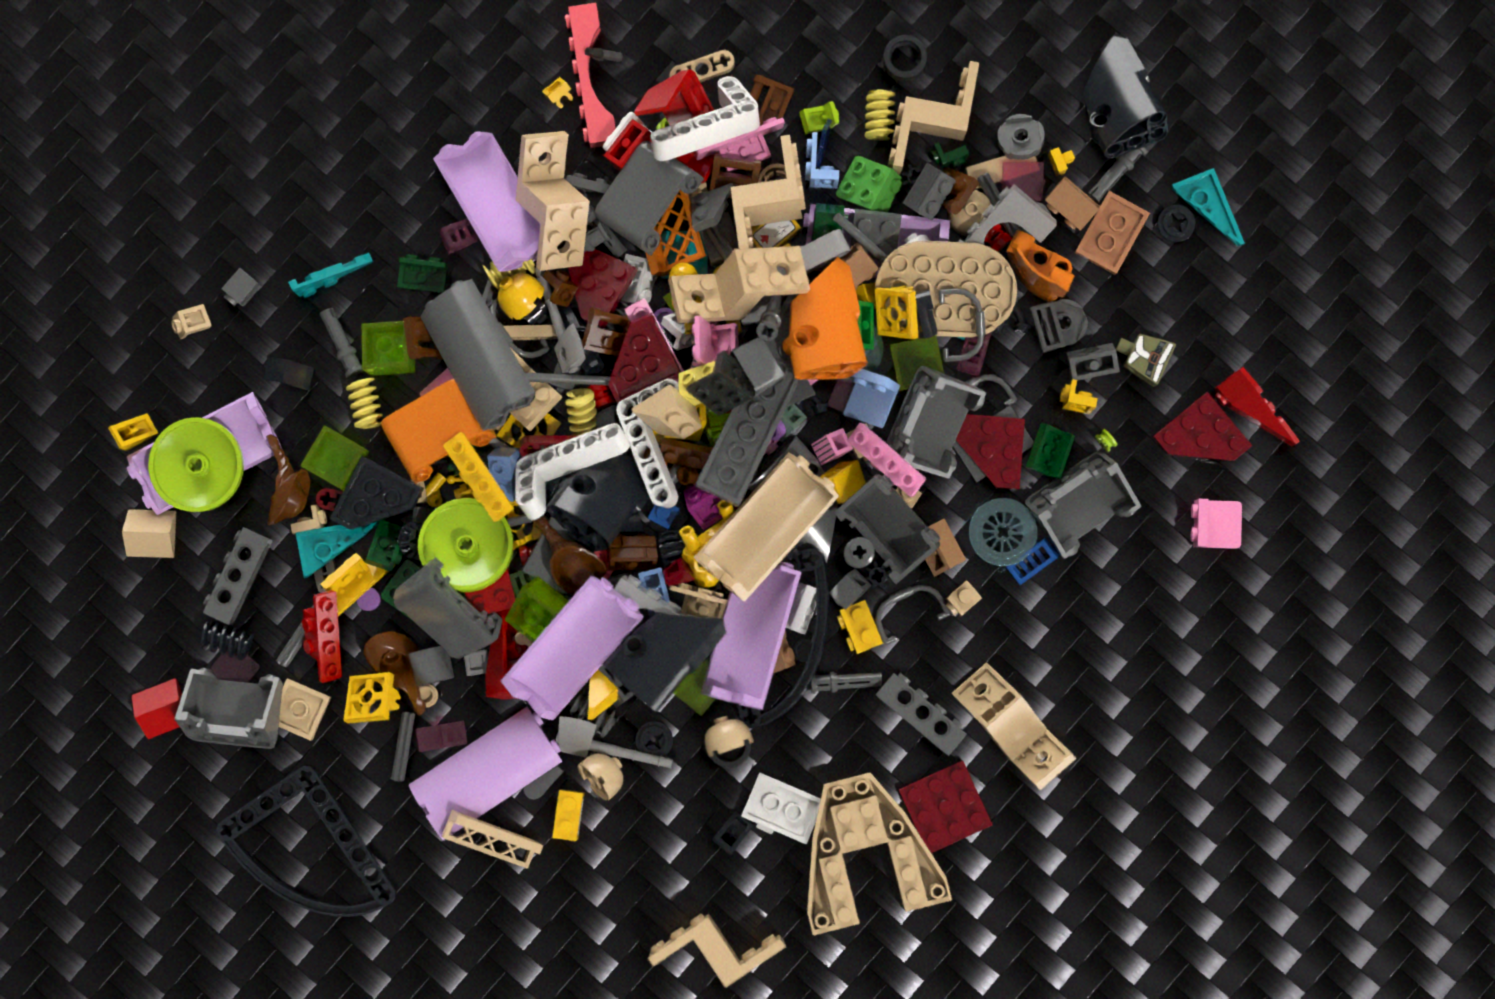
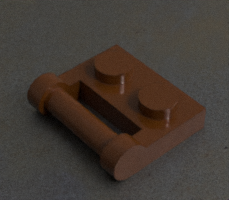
[750,74,794,133]
[710,154,761,199]
[941,167,980,215]
[582,307,631,356]
[403,317,443,360]

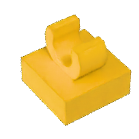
[542,77,573,108]
[1048,147,1075,176]

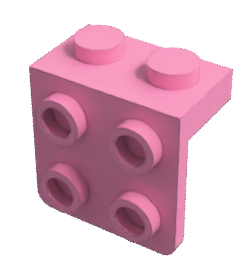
[692,316,739,365]
[1190,499,1242,548]

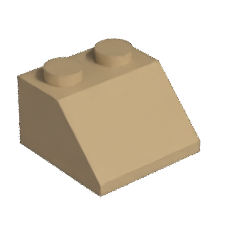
[632,384,702,439]

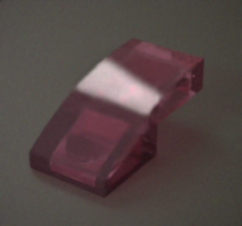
[415,721,467,752]

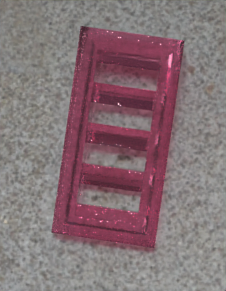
[440,218,480,253]
[957,332,992,376]

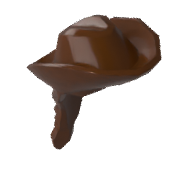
[266,434,311,525]
[533,516,607,593]
[363,631,426,715]

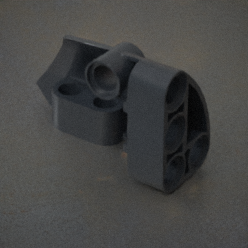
[1083,36,1168,158]
[546,456,659,552]
[603,612,726,712]

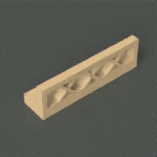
[441,810,543,869]

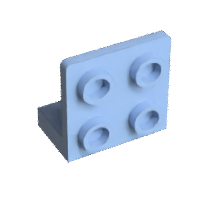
[805,132,839,189]
[843,369,900,428]

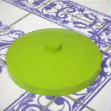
[148,418,244,512]
[418,498,514,592]

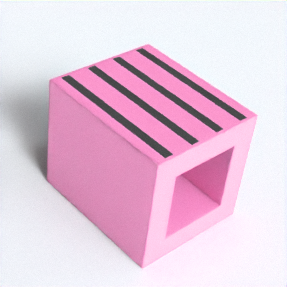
[811,428,853,465]

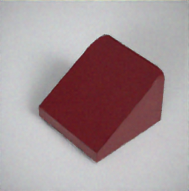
[663,557,695,586]

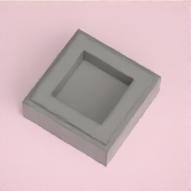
[464,649,489,676]

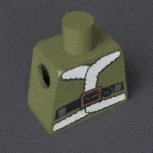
[1116,334,1176,387]

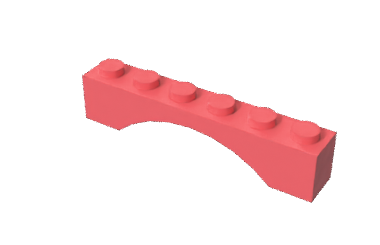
[565,3,616,148]

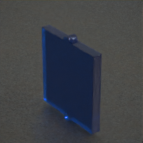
[816,119,832,167]

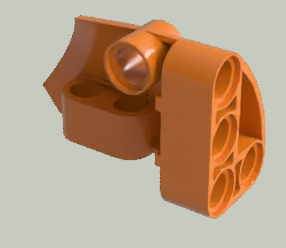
[1006,230,1074,302]
[782,257,867,380]

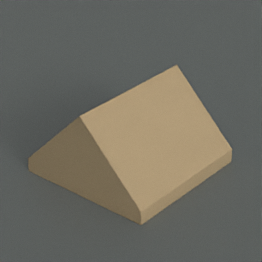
[122,510,176,558]

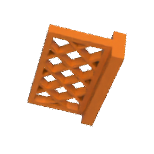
[645,190,706,277]

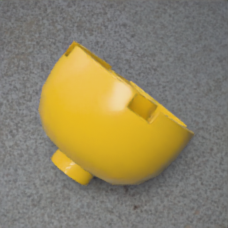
[497,273,544,320]

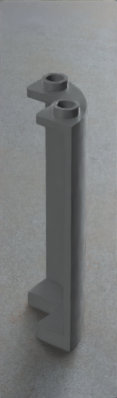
[420,279,536,431]

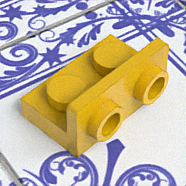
[1060,379,1098,415]
[837,600,883,654]

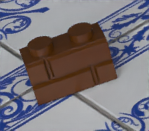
[606,533,658,571]

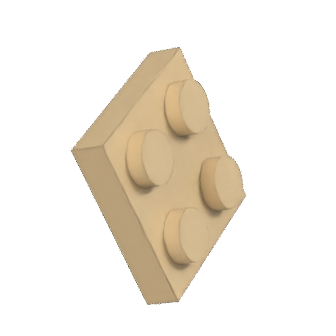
[279,678,331,741]

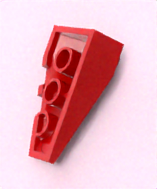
[1214,367,1300,446]
[485,602,529,700]

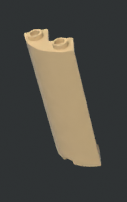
[694,452,839,602]

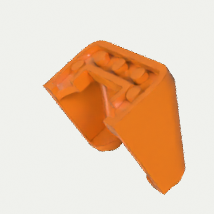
[381,379,497,483]

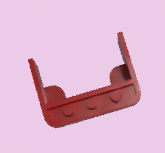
[634,69,719,183]

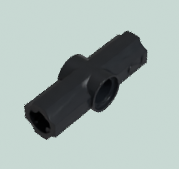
[560,307,604,375]

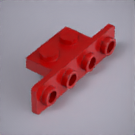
[302,590,342,683]

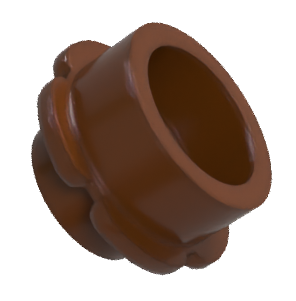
[677,466,699,486]

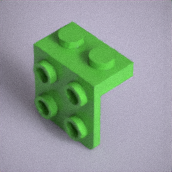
[836,156,904,212]

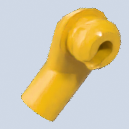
[425,472,447,507]

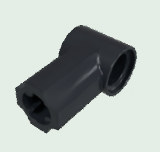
[916,289,938,339]

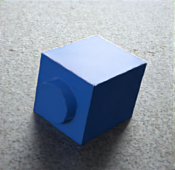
[648,499,680,530]

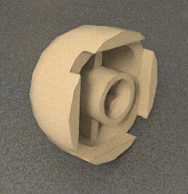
[947,190,991,237]
[705,716,754,757]
[577,753,623,800]

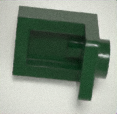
[931,142,969,169]

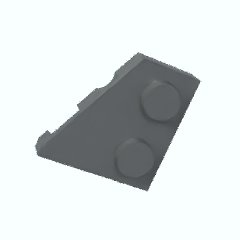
[691,182,735,232]

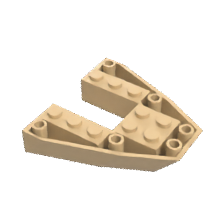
[807,773,952,935]

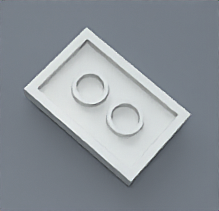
[741,773,821,844]

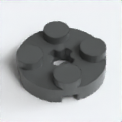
[998,114,1045,160]
[1040,299,1088,346]

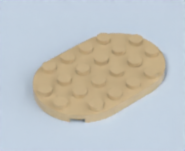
[875,241,1017,337]

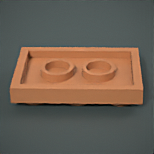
[1075,191,1150,275]

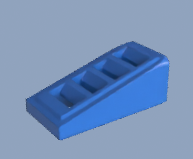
[1006,538,1059,585]

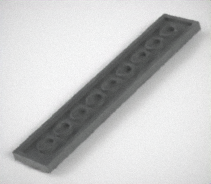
[695,294,800,507]

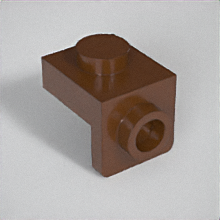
[543,269,578,307]

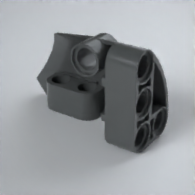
[748,435,838,563]

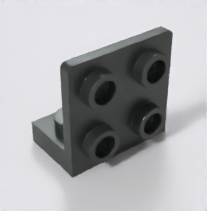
[687,351,755,416]

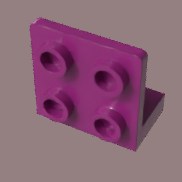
[683,482,742,530]

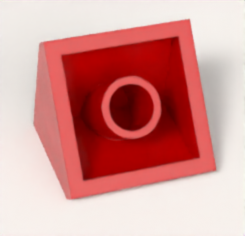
[132,678,182,739]

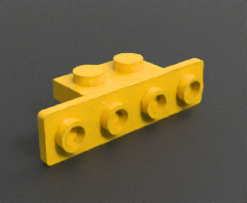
[443,432,514,522]
[321,553,396,616]

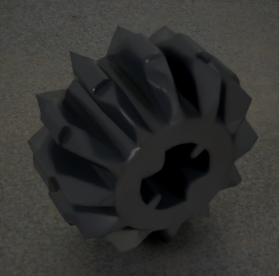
[658,529,685,568]

